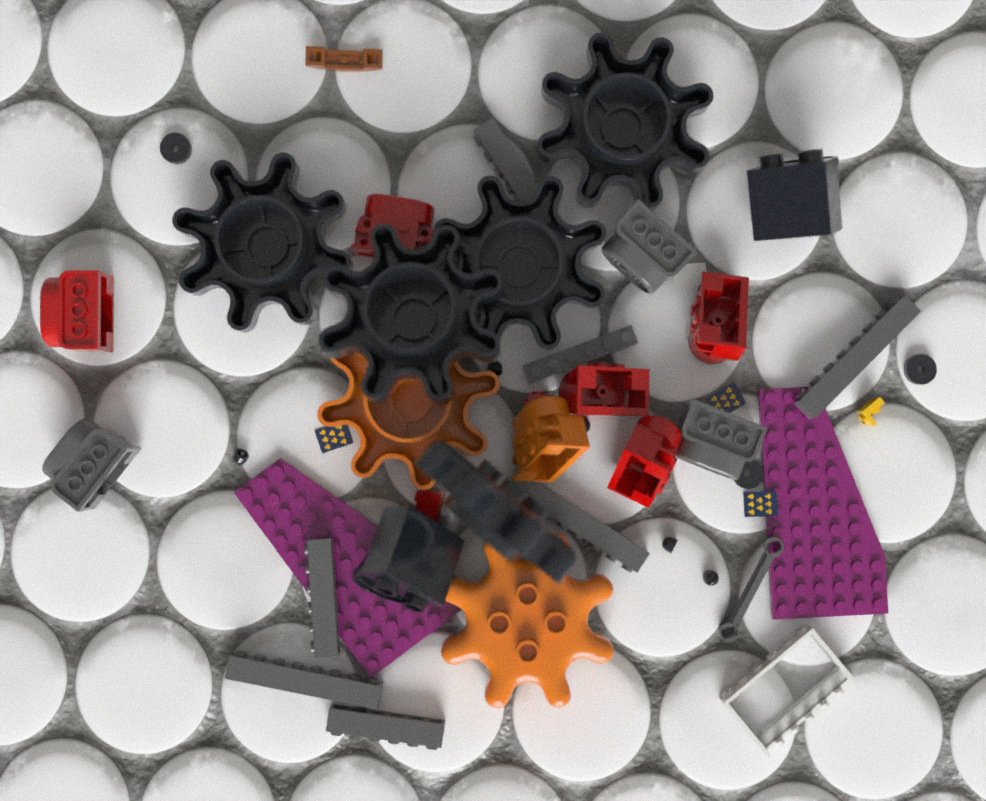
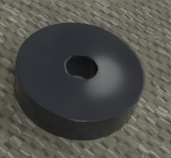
[160,133,192,164]
[904,354,937,385]
[733,460,764,489]

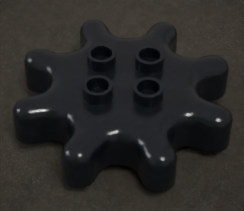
[537,33,714,211]
[172,152,354,333]
[433,175,606,350]
[319,224,503,406]
[414,440,578,585]

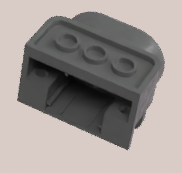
[601,199,697,294]
[675,399,767,480]
[42,418,142,512]

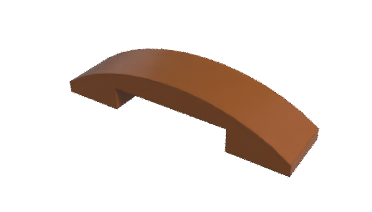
[305,46,383,71]

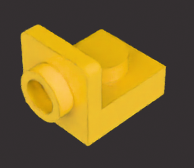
[856,397,885,426]

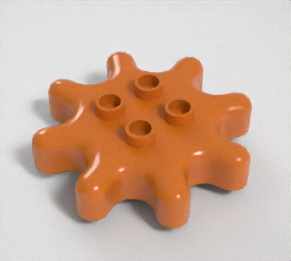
[317,353,500,490]
[441,531,614,708]

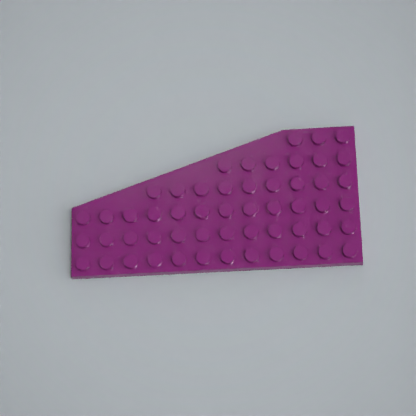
[758,387,888,620]
[234,458,462,678]

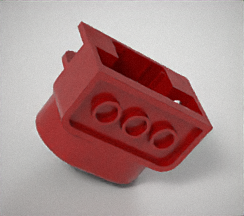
[351,194,435,258]
[40,270,114,353]
[688,271,749,364]
[558,363,650,416]
[607,415,682,508]

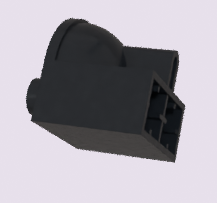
[747,149,843,241]
[352,505,465,613]

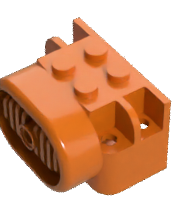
[511,396,590,482]

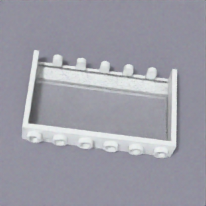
[720,625,858,758]

